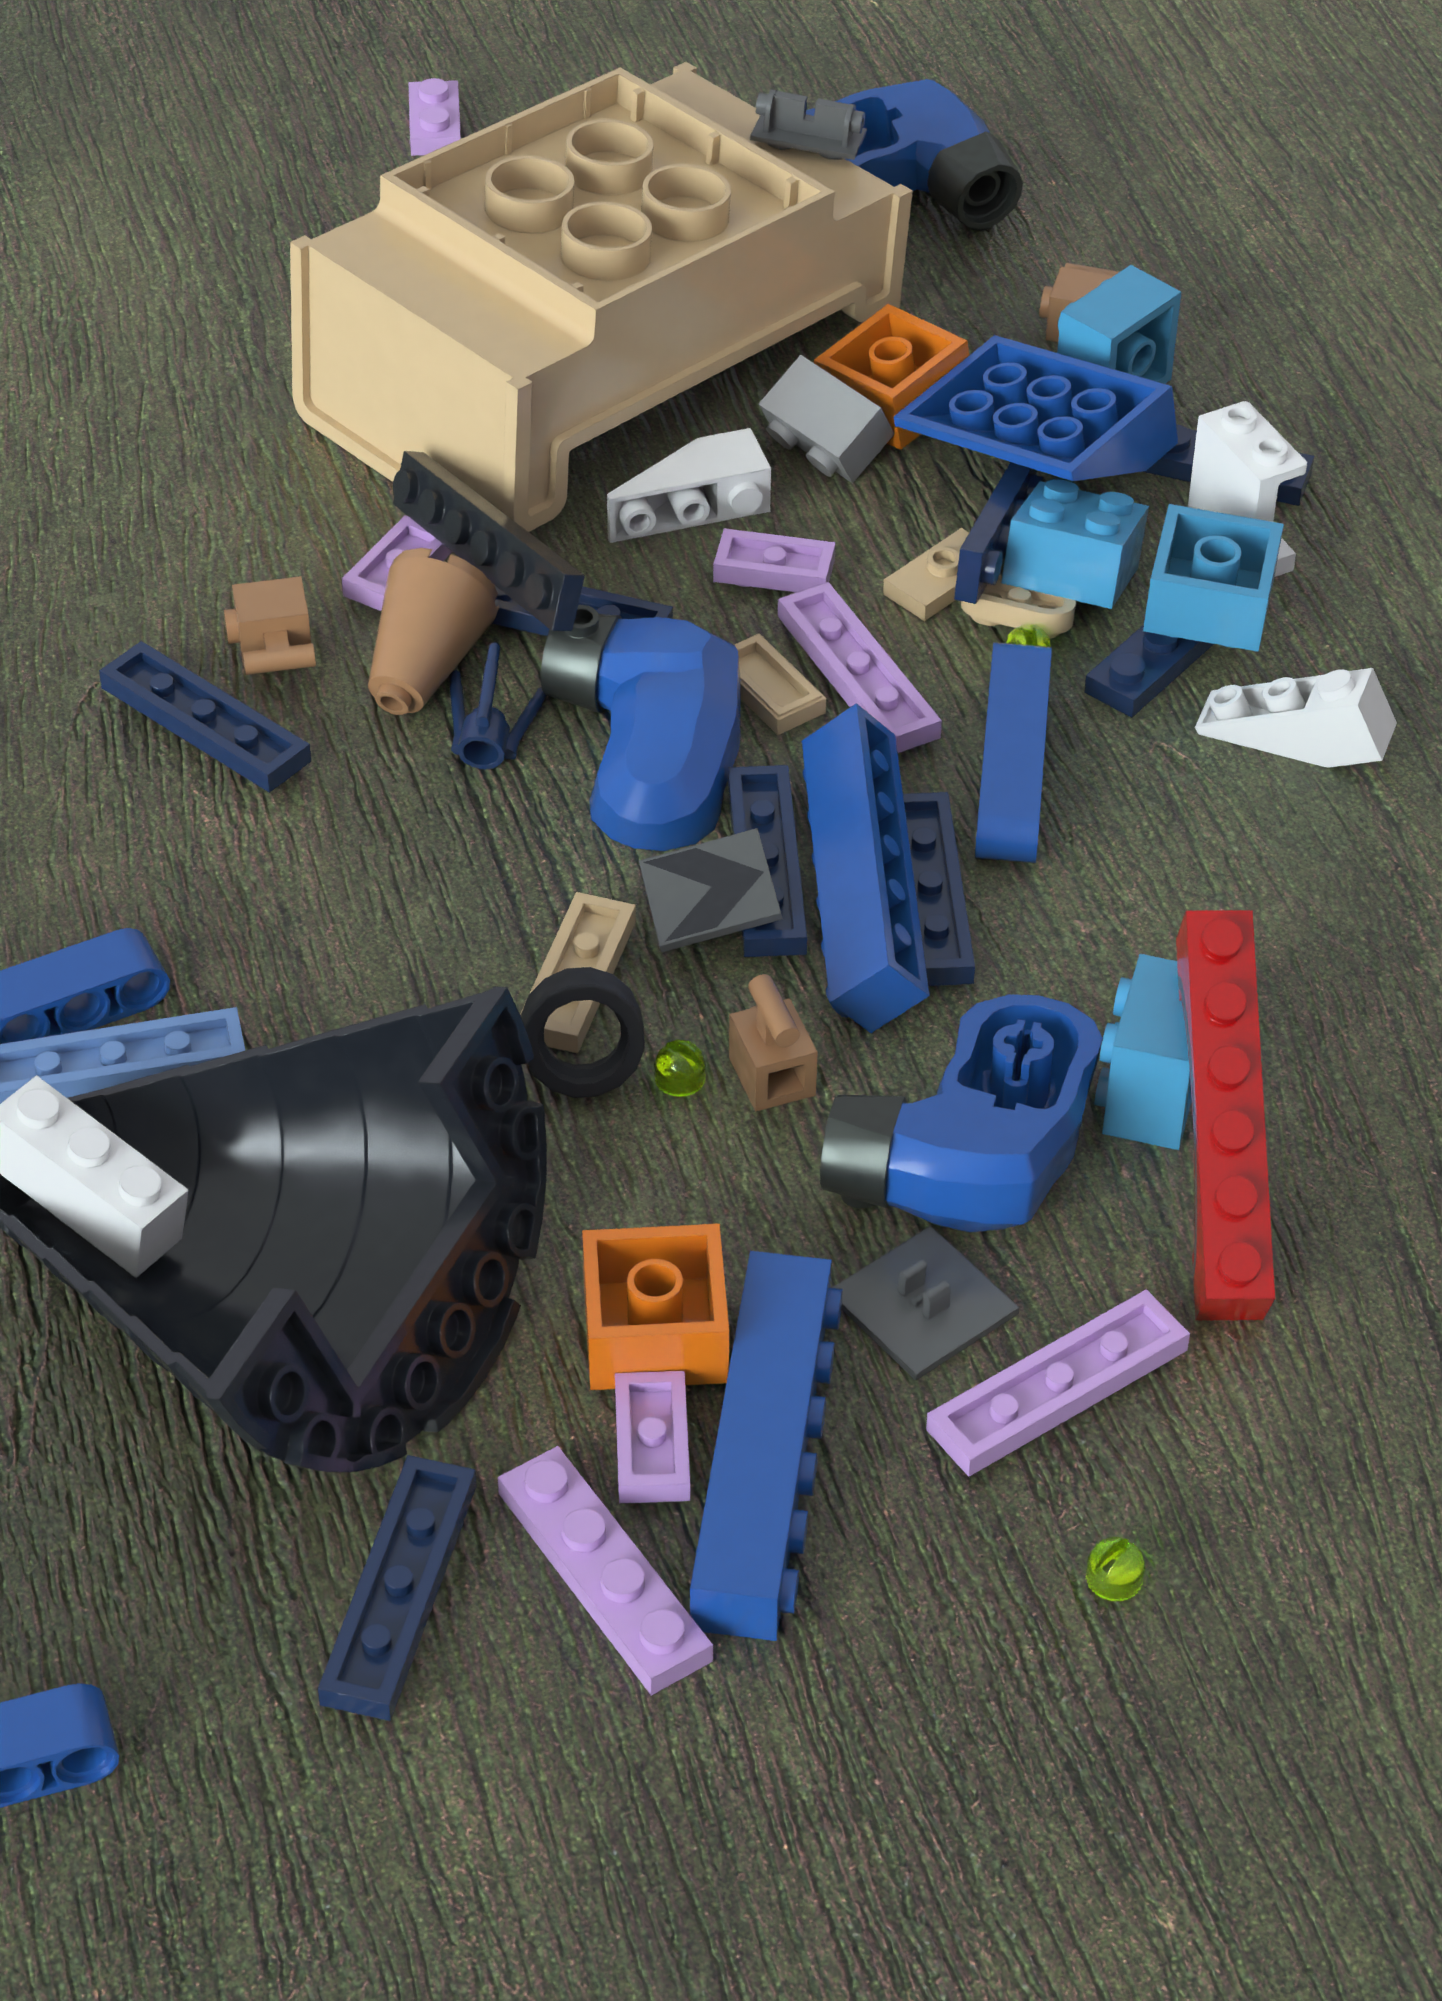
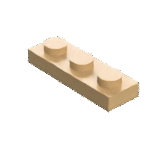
[520,892,636,1053]

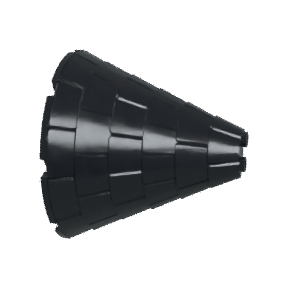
[0,986,547,1472]

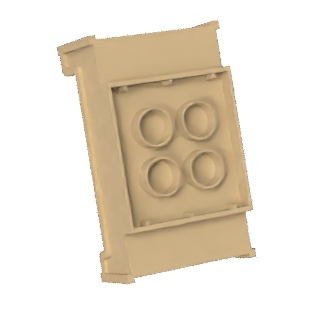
[290,62,913,532]

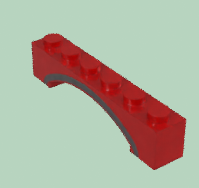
[1176,910,1275,1321]

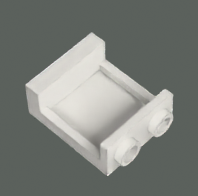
[1188,401,1307,577]

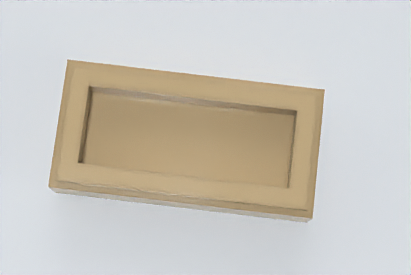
[734,633,826,735]

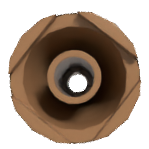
[368,548,499,715]

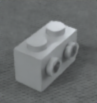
[759,355,894,483]

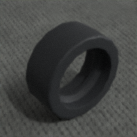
[521,967,645,1098]

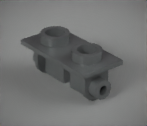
[750,89,867,160]

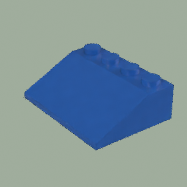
[894,335,1178,481]

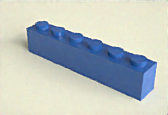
[802,703,930,1033]
[690,1251,843,1641]

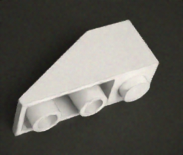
[607,428,771,543]
[1195,668,1397,768]

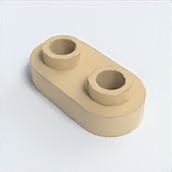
[961,575,1076,639]

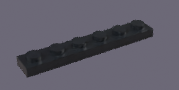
[393,451,585,631]

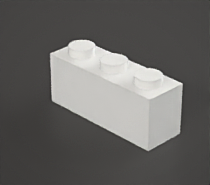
[0,1075,189,1278]

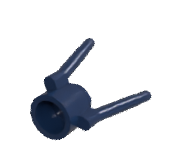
[449,642,547,769]

